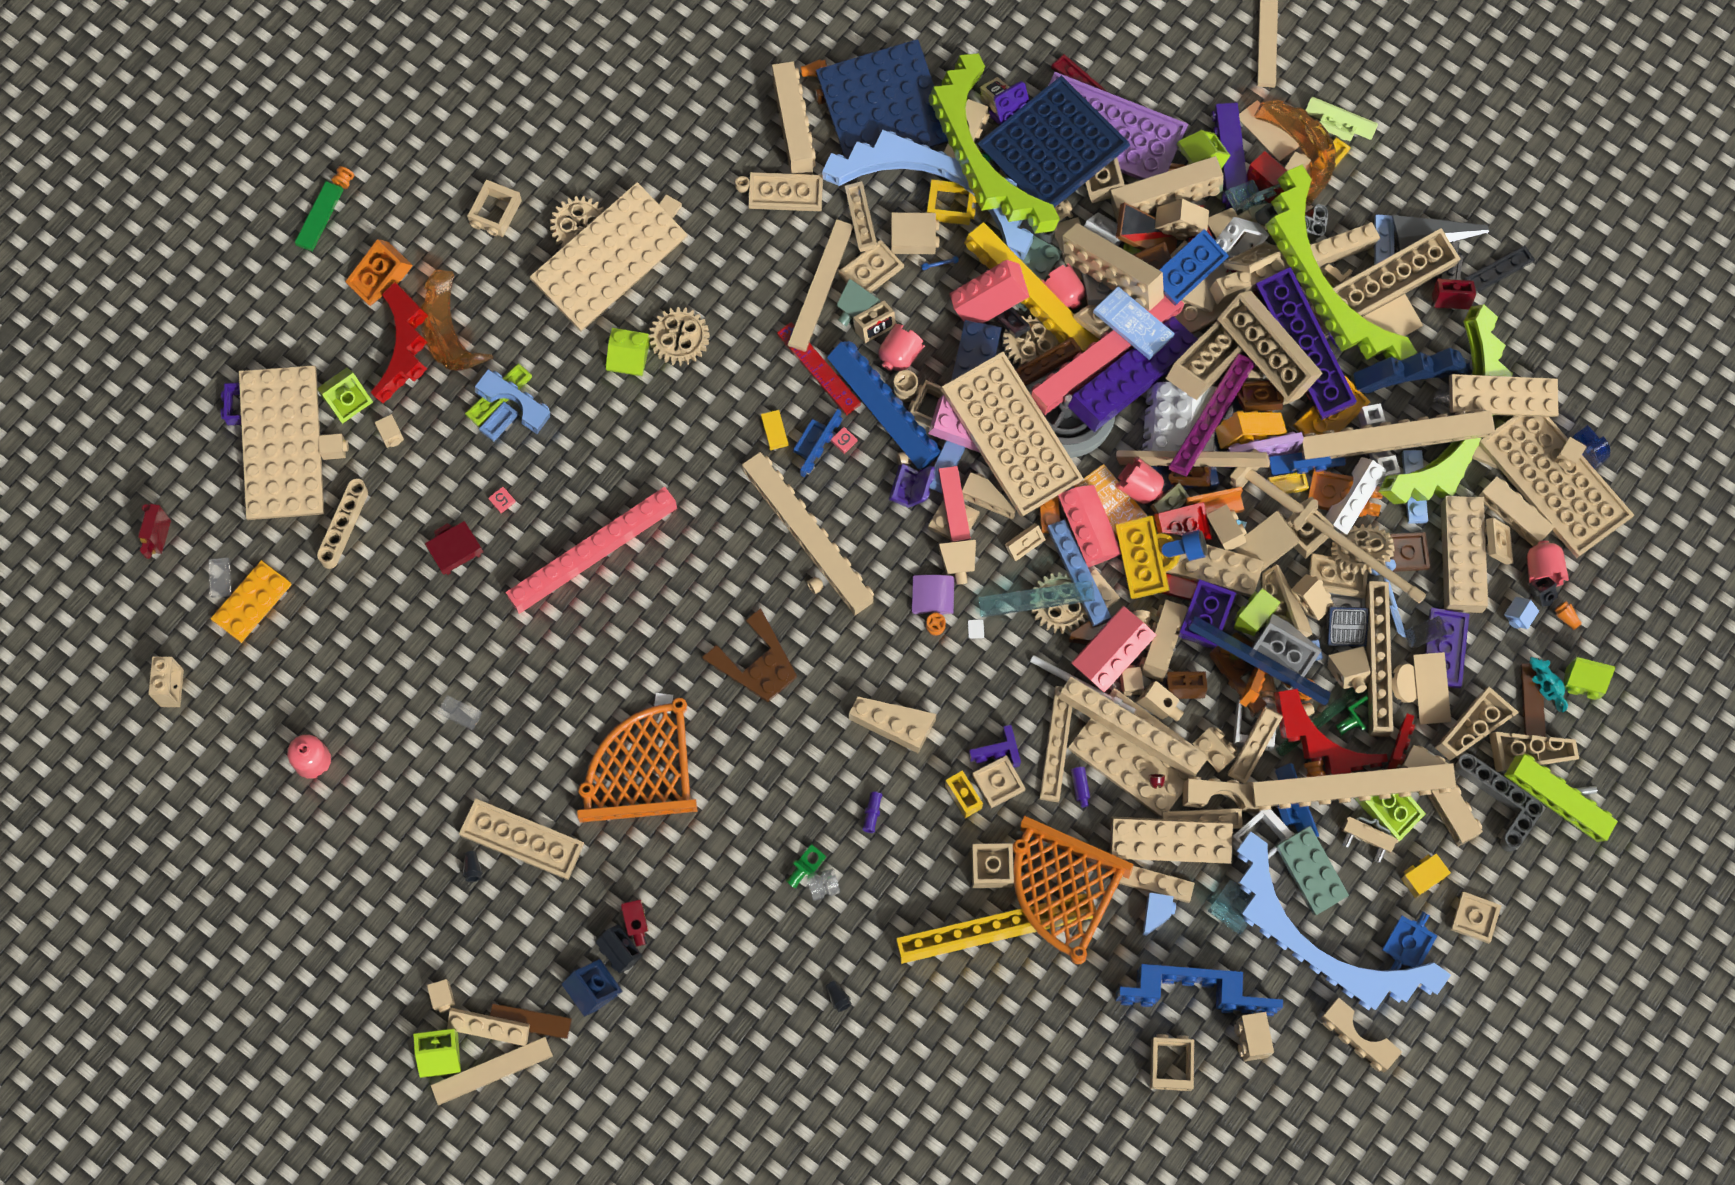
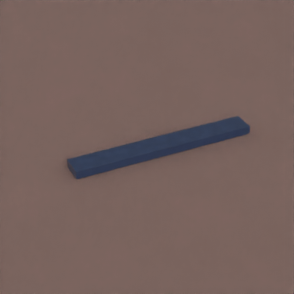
[1189,616,1331,706]

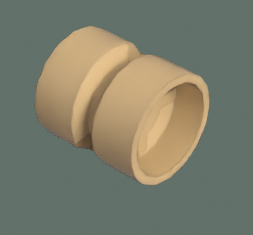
[893,370,918,403]

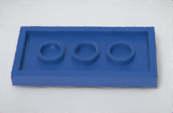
[1159,229,1229,306]

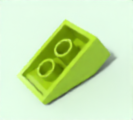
[1354,769,1426,842]

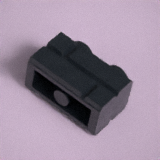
[596,924,643,974]

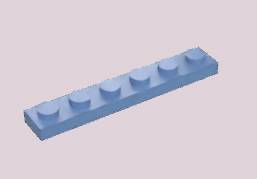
[1047,520,1112,627]

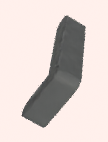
[1455,754,1543,852]

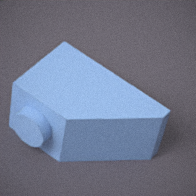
[1143,893,1176,936]

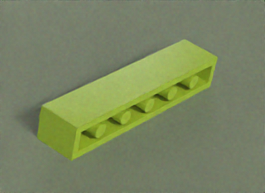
[1504,754,1618,842]

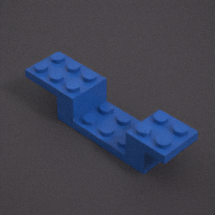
[1116,964,1283,1016]

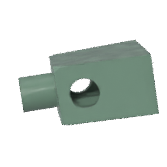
[837,279,881,327]

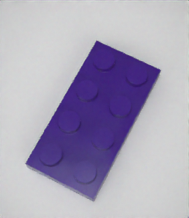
[1425,607,1469,689]

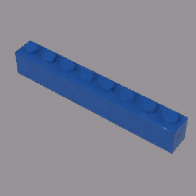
[827,341,941,469]

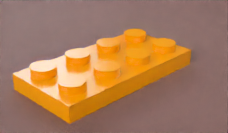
[211,561,292,643]

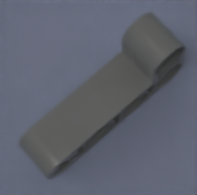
[1255,203,1328,242]

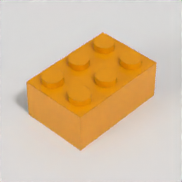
[1215,411,1287,449]

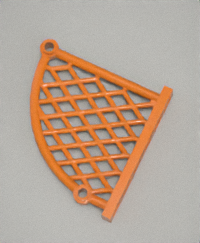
[577,698,698,823]
[1013,816,1134,964]

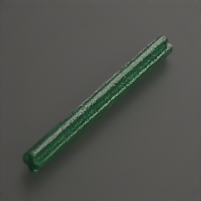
[1276,684,1368,756]

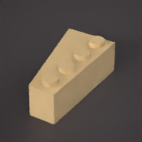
[1139,600,1188,682]
[1435,687,1519,760]
[849,697,936,753]
[1489,732,1579,772]

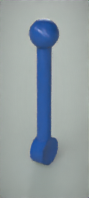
[921,256,959,270]

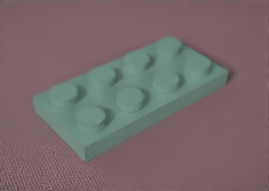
[1015,235,1063,311]
[1275,826,1349,915]

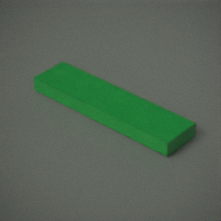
[295,181,343,252]

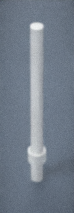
[1030,655,1136,714]

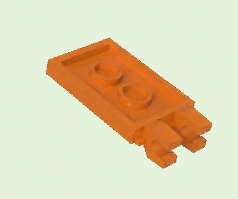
[1308,469,1383,517]

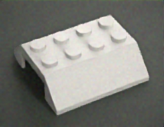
[1142,382,1217,451]

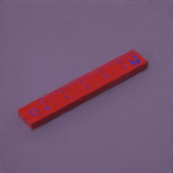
[777,322,861,416]

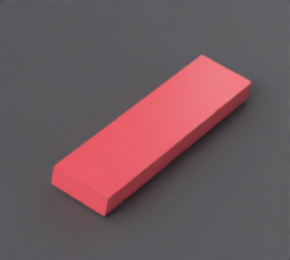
[938,466,971,542]

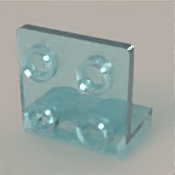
[1225,180,1281,211]
[1207,880,1253,935]

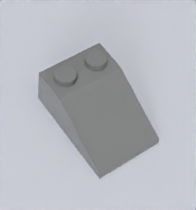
[1252,613,1321,677]

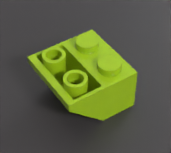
[1177,130,1231,169]
[1233,588,1281,636]
[413,1029,461,1078]

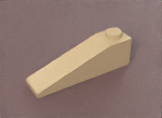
[1262,565,1313,637]

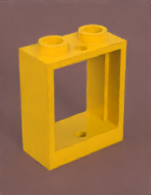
[927,179,976,225]

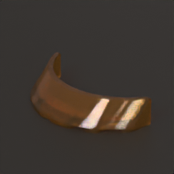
[1254,100,1336,197]
[421,270,493,371]

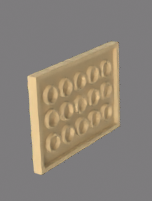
[1068,688,1208,819]

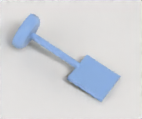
[1371,559,1407,638]

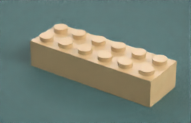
[772,61,816,175]
[1111,156,1223,222]
[1063,223,1164,311]
[1217,291,1323,402]
[1166,321,1245,401]
[1441,496,1488,613]
[1110,817,1233,864]

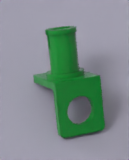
[1335,696,1369,735]
[786,845,826,888]

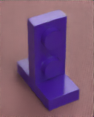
[969,725,1021,768]

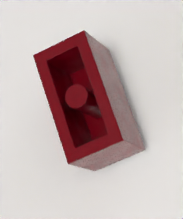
[1432,279,1476,310]

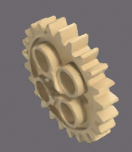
[550,196,604,249]
[649,307,710,366]
[1002,315,1060,367]
[1331,524,1395,575]
[1030,572,1089,634]

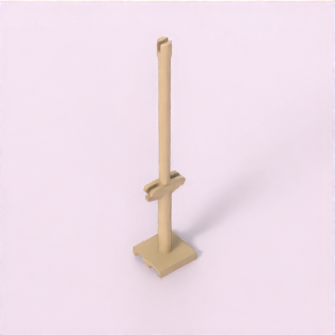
[1230,448,1426,603]

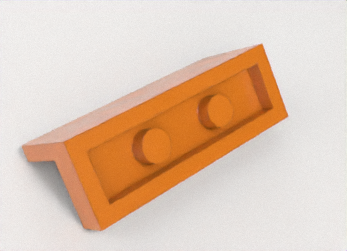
[1184,487,1244,519]

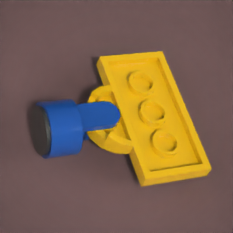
[1116,516,1208,599]

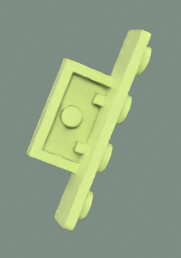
[1305,97,1378,141]

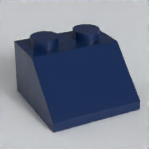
[562,959,623,1017]

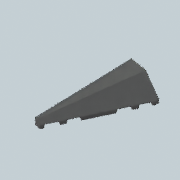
[1392,214,1489,251]

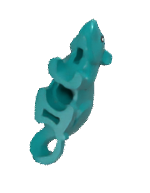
[1530,657,1568,713]

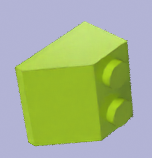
[606,328,650,377]
[317,368,373,424]
[1563,657,1615,700]

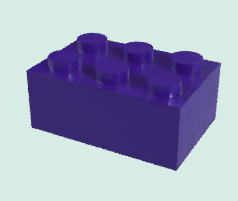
[1178,579,1236,649]

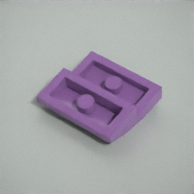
[912,575,954,615]

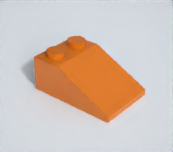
[345,239,413,306]

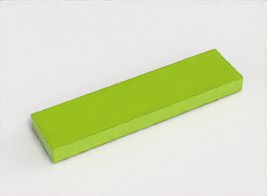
[465,363,532,427]

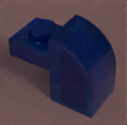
[1572,425,1611,469]

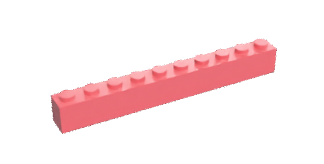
[1031,295,1184,415]
[506,487,677,614]

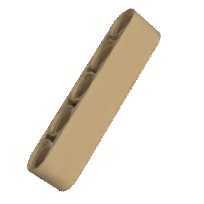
[317,479,368,569]

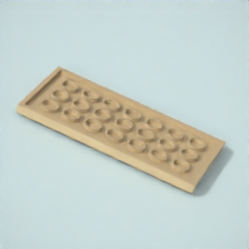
[530,182,688,332]
[940,352,1084,517]
[239,366,324,520]
[1479,416,1634,558]

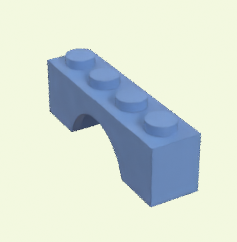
[475,370,550,434]

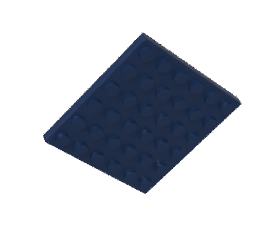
[815,39,949,159]
[978,75,1130,208]

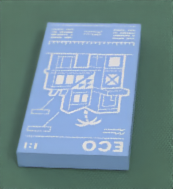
[1093,287,1175,360]

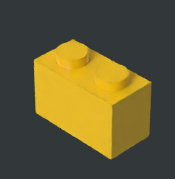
[945,770,983,818]
[1401,853,1451,898]

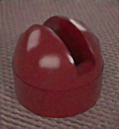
[1149,774,1165,789]

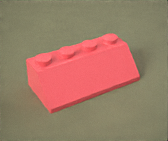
[949,260,1030,324]
[1058,485,1122,568]
[1071,606,1156,692]

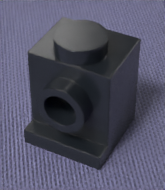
[1529,577,1558,607]

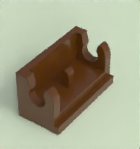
[1169,466,1211,486]
[1165,671,1207,699]

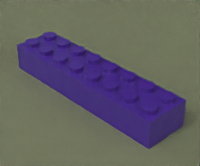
[1256,267,1357,420]
[1068,316,1198,432]

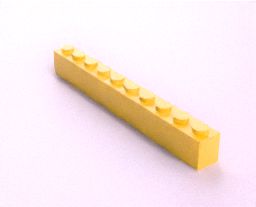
[964,222,1100,353]
[896,893,1096,964]

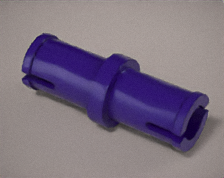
[862,792,883,833]

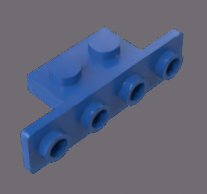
[794,409,843,477]
[1269,452,1346,476]
[1275,763,1319,837]

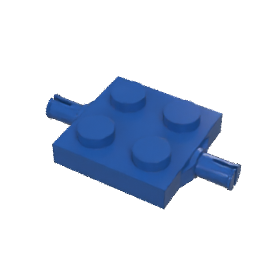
[1382,911,1437,970]

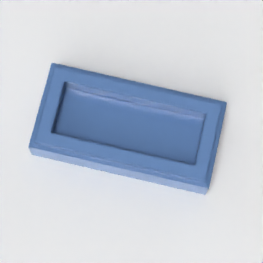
[479,402,519,442]

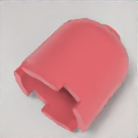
[1041,263,1085,310]
[879,324,925,371]
[1115,457,1164,504]
[1527,541,1569,587]
[287,735,331,779]

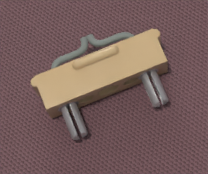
[1342,817,1398,862]

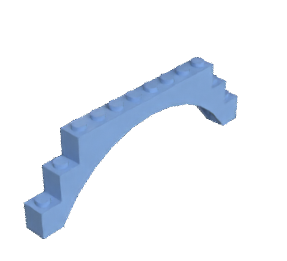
[822,130,1033,260]
[1236,832,1451,1010]

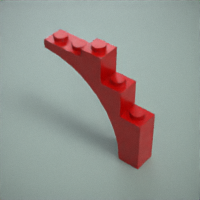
[371,282,428,403]
[1274,689,1388,775]

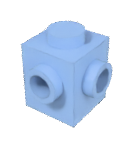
[1504,597,1539,629]

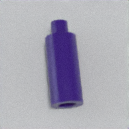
[1071,767,1090,807]

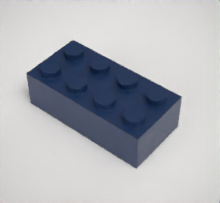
[951,320,1001,381]

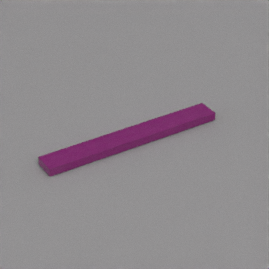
[1169,354,1255,477]

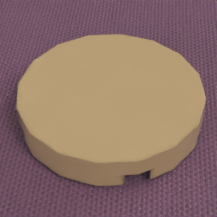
[1392,664,1417,703]

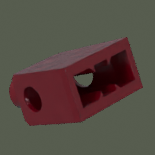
[621,899,649,947]

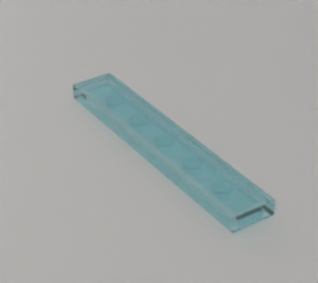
[979,580,1095,617]

